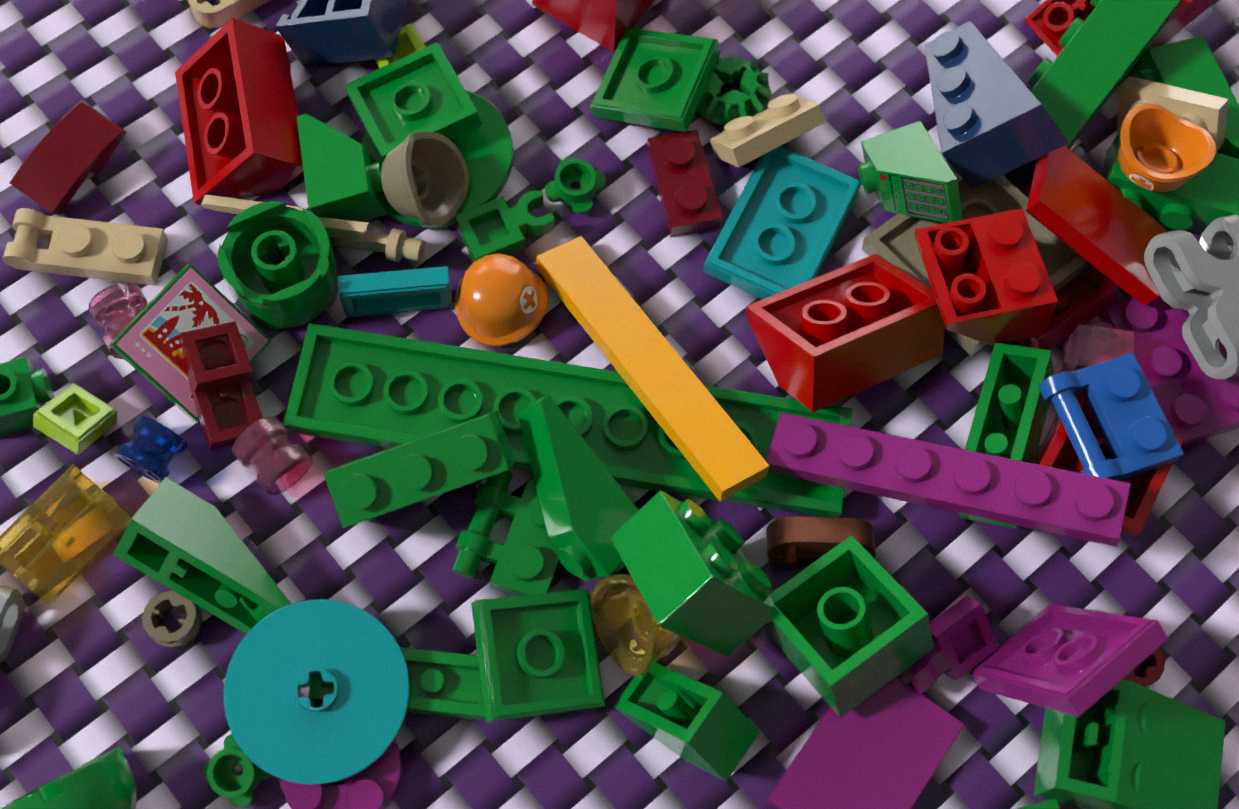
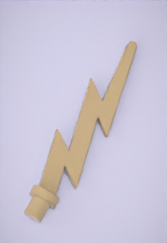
[201,195,425,262]

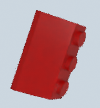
[175,18,303,205]
[746,254,945,412]

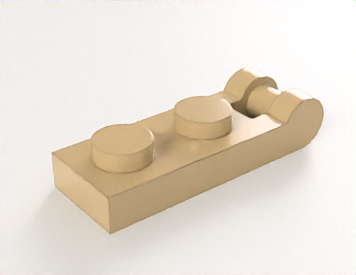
[2,208,168,286]

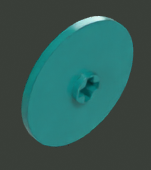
[224,599,409,785]

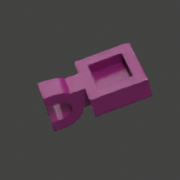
[897,596,999,693]

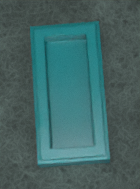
[337,266,453,317]

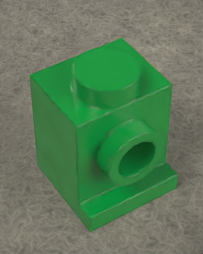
[0,357,54,436]

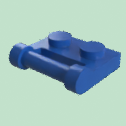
[1038,352,1184,481]

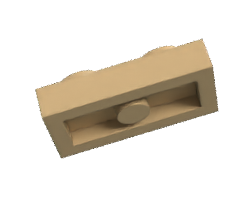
[1117,76,1229,152]
[709,94,825,168]

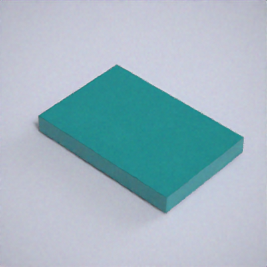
[703,146,862,299]

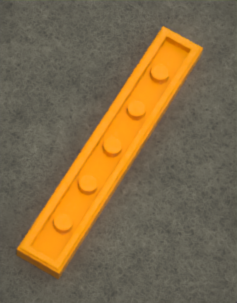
[536,236,769,502]

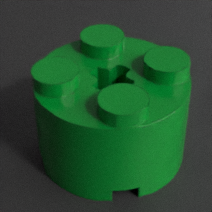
[217,201,339,331]

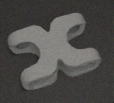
[1144,215,1239,379]

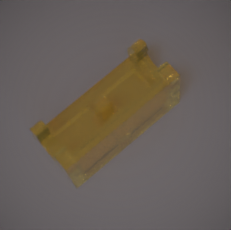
[0,464,132,606]

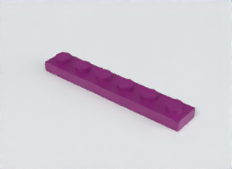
[766,413,1131,547]

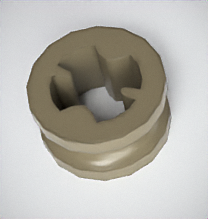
[142,590,202,649]

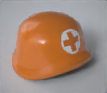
[1118,104,1216,192]
[455,254,548,347]

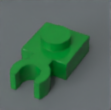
[454,190,555,262]

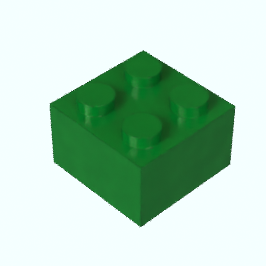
[610,490,779,657]
[765,535,934,718]

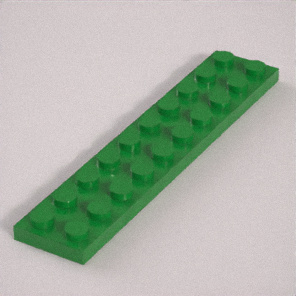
[283,323,853,518]

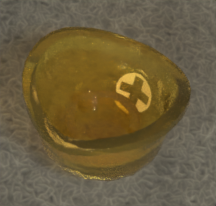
[589,574,681,677]

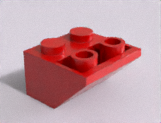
[914,208,1058,345]

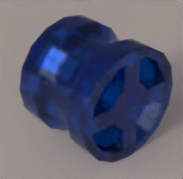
[114,415,189,484]

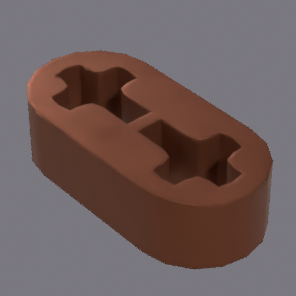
[766,516,876,567]

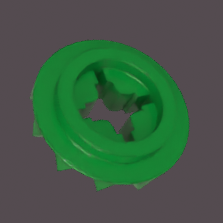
[696,52,771,126]

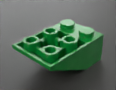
[1033,679,1226,809]

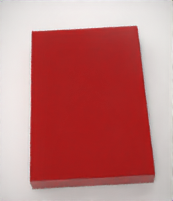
[1026,146,1167,306]

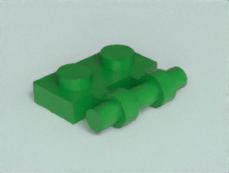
[452,470,560,596]

